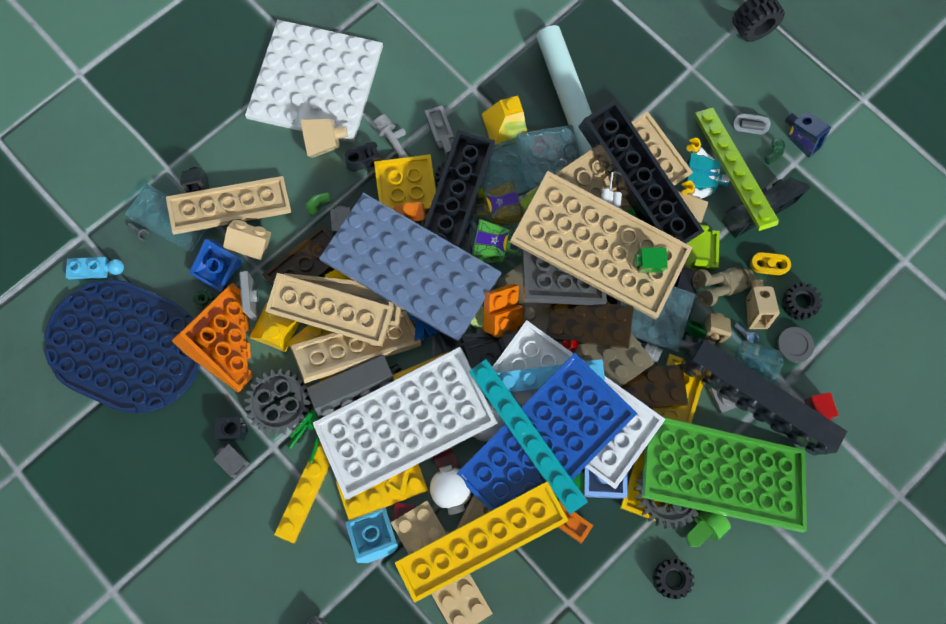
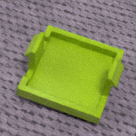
[684,225,720,269]

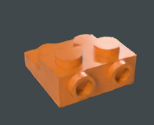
[483,283,524,337]

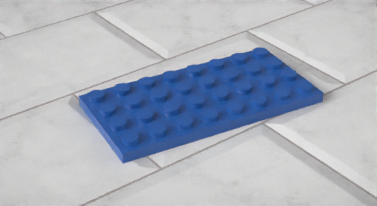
[457,353,638,511]

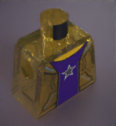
[475,180,523,224]

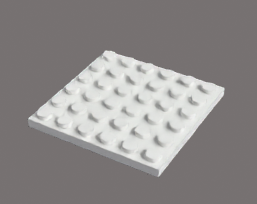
[245,20,383,143]

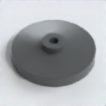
[777,327,814,363]

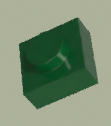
[683,317,707,339]

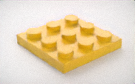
[374,154,436,211]

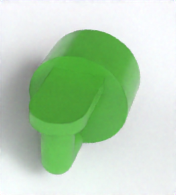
[687,511,731,547]

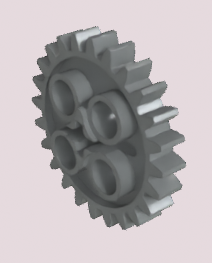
[244,369,312,436]
[634,471,699,529]

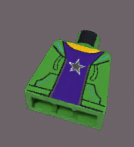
[472,219,518,262]

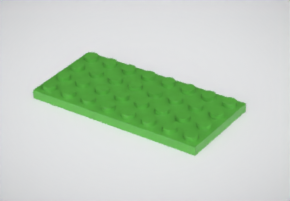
[642,417,807,533]

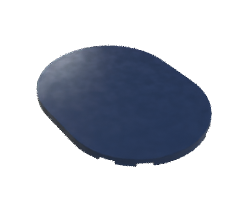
[44,280,200,414]

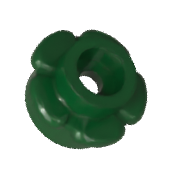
[193,290,213,309]

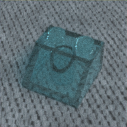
[734,340,784,384]

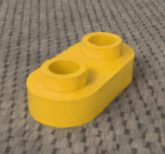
[750,253,791,275]

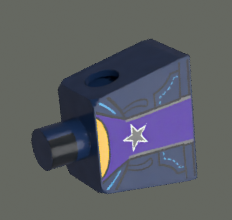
[785,112,831,158]

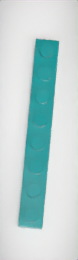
[469,359,588,514]

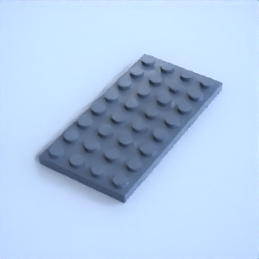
[319,193,501,342]

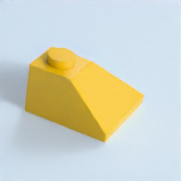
[482,96,528,147]
[249,302,300,352]

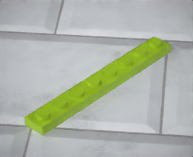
[695,107,779,231]

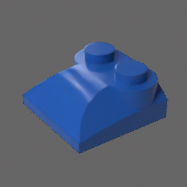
[189,239,242,292]

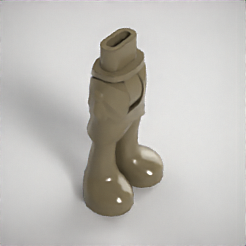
[692,267,756,307]

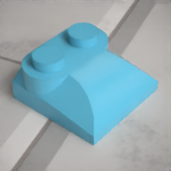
[345,507,398,563]

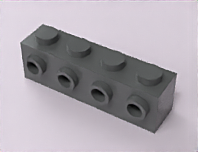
[306,355,394,417]

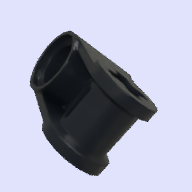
[344,142,383,172]

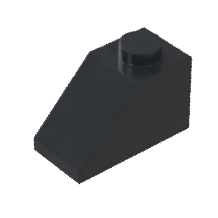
[180,167,209,193]

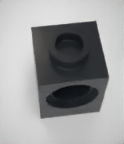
[214,417,248,441]

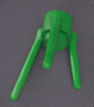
[288,409,324,463]

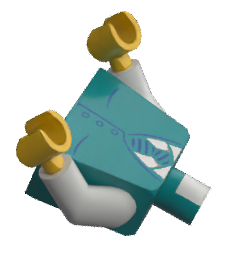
[681,138,730,199]

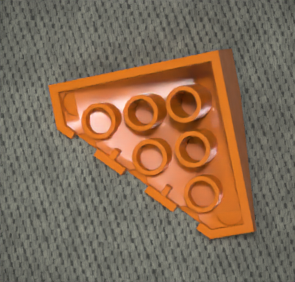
[171,282,252,392]

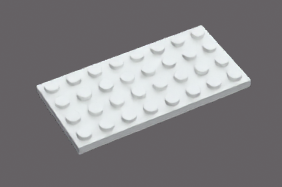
[493,320,665,489]
[313,347,498,499]

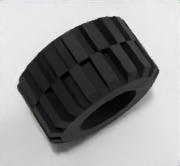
[732,0,785,42]

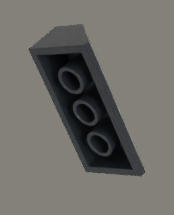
[722,177,810,238]

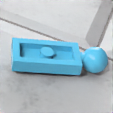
[65,257,124,280]

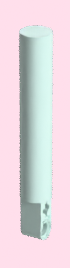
[536,25,592,157]

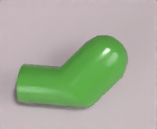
[306,192,331,215]

